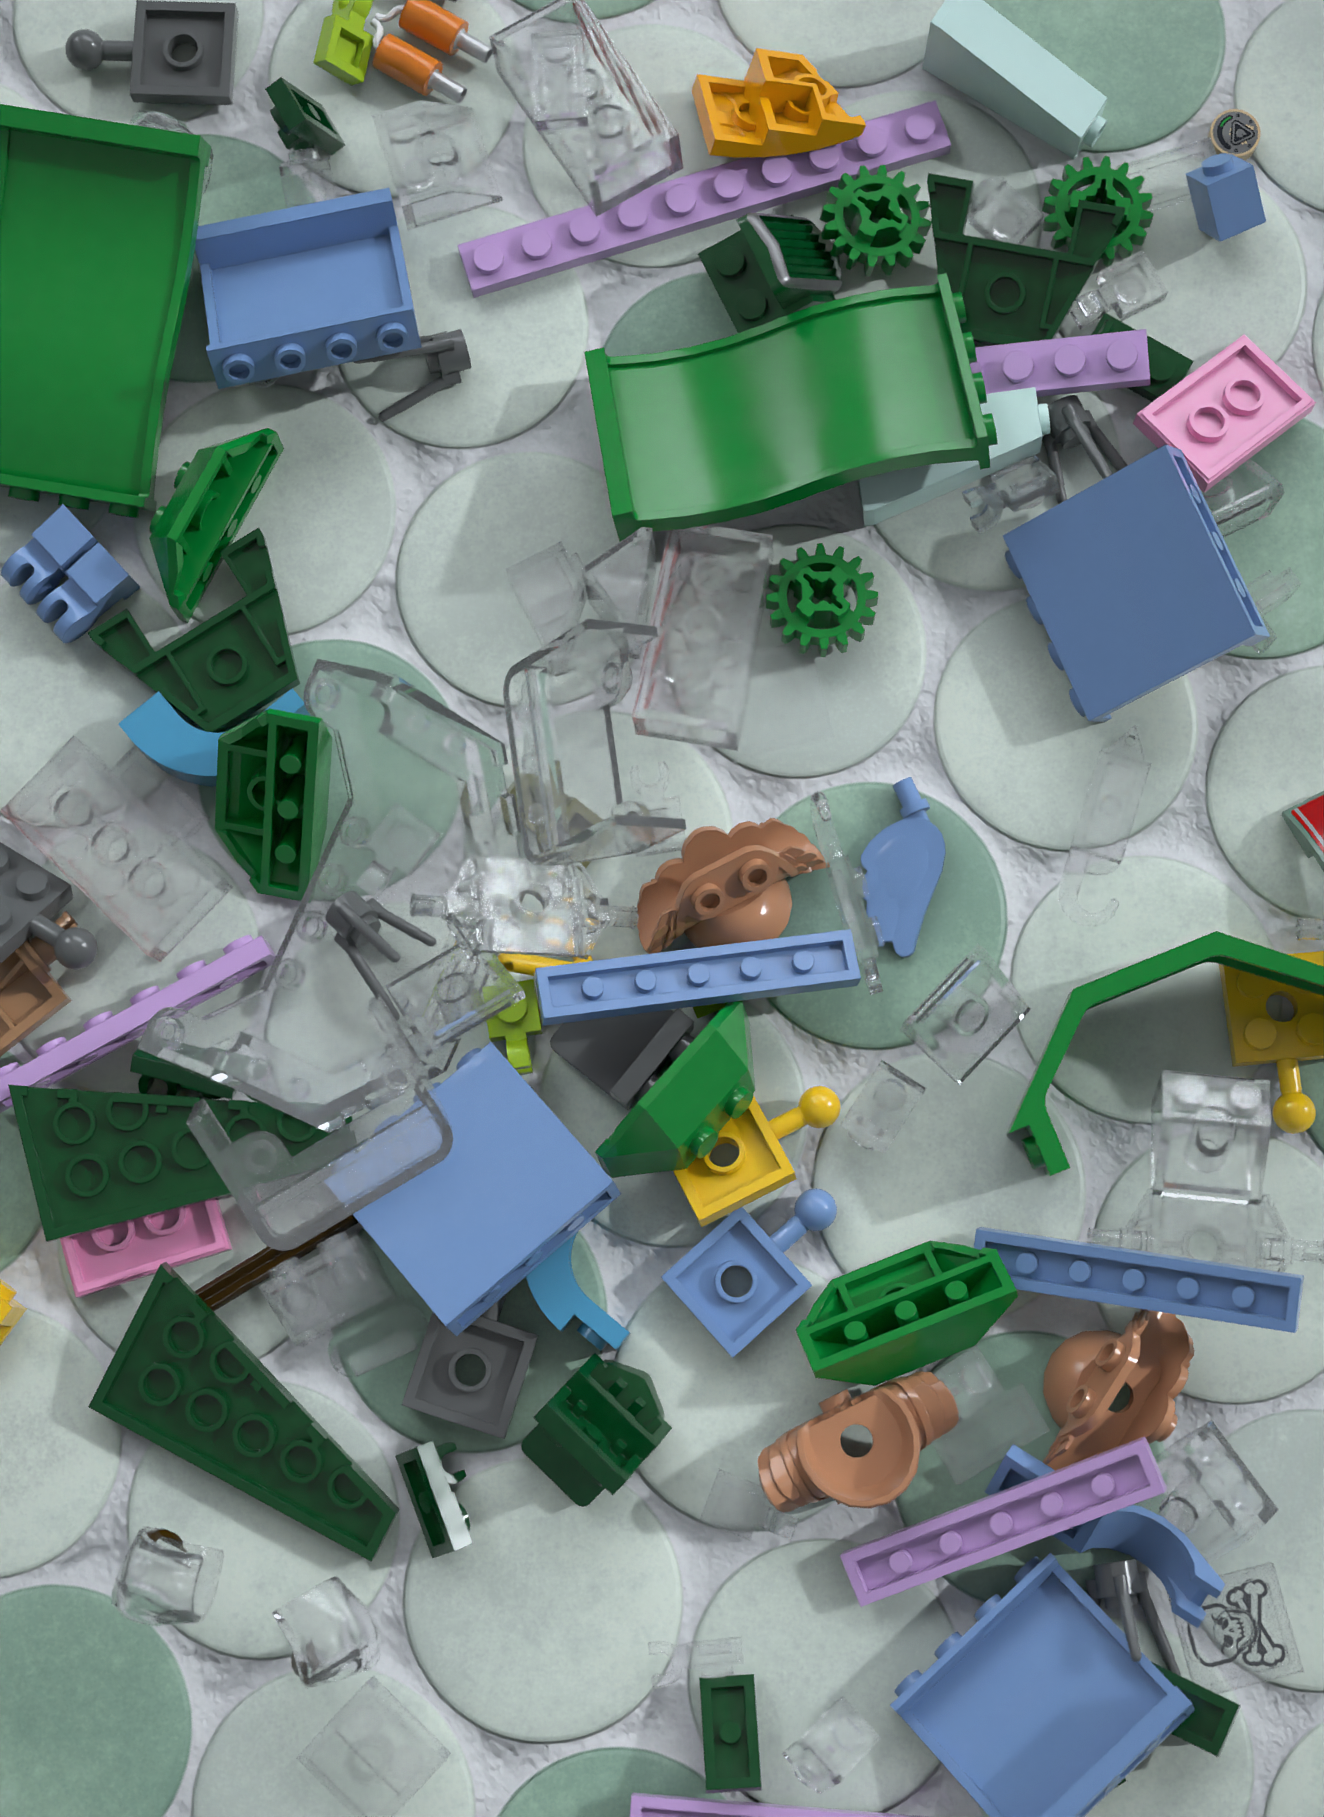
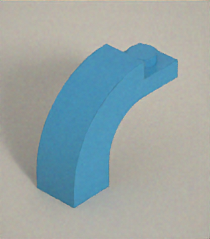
[118,688,312,787]
[526,1231,631,1351]

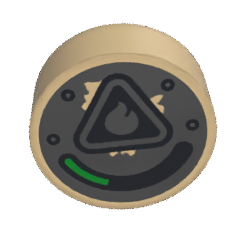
[1207,109,1261,161]

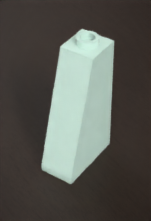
[922,0,1108,159]
[858,387,1050,526]

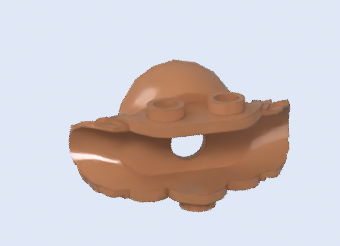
[636,818,827,954]
[1043,1309,1194,1470]
[757,1371,959,1512]

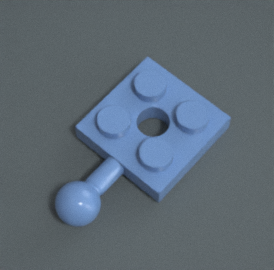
[661,1188,837,1358]

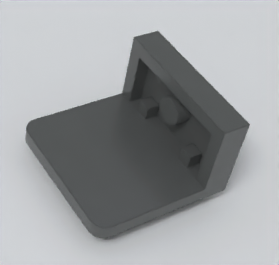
[550,1009,695,1110]

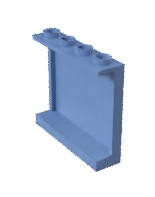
[195,188,422,389]
[1003,445,1270,722]
[326,1042,621,1336]
[890,1553,1195,1817]

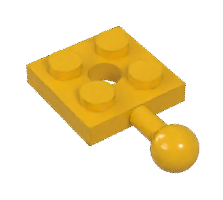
[1219,951,1324,1134]
[673,1086,841,1227]

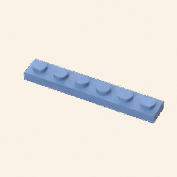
[534,929,861,1026]
[974,1227,1304,1333]

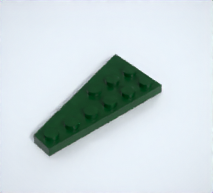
[8,1085,361,1242]
[88,1262,400,1561]

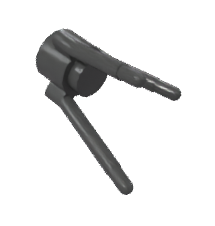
[354,329,471,421]
[1042,395,1128,504]
[325,891,436,1021]
[1085,1559,1181,1676]

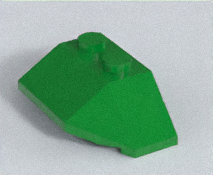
[149,428,284,623]
[215,708,332,903]
[595,1001,755,1178]
[795,1241,1018,1386]

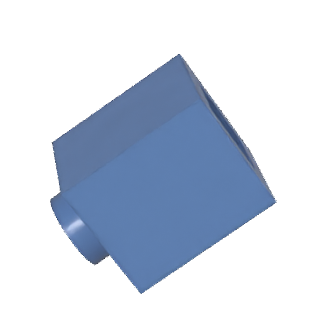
[1185,153,1266,242]

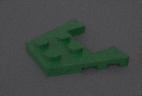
[927,173,1125,345]
[88,527,300,733]

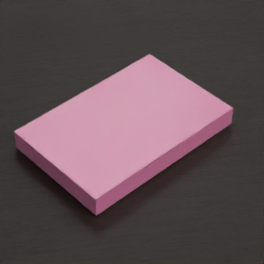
[1133,334,1316,493]
[60,1198,232,1298]

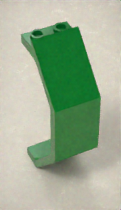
[1006,931,1324,1176]

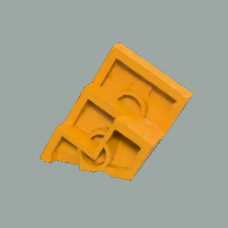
[691,48,866,157]

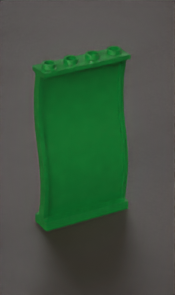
[0,104,211,518]
[584,273,998,546]

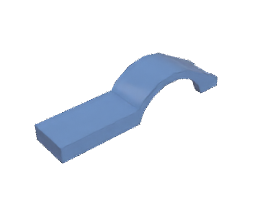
[985,1444,1225,1628]

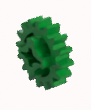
[1042,156,1154,268]
[820,165,931,276]
[766,543,878,657]

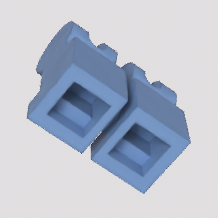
[1,504,141,643]

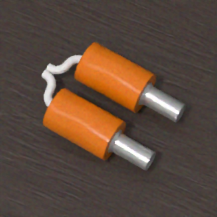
[371,0,493,104]

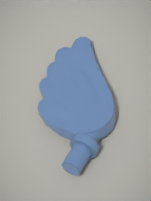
[859,777,946,958]

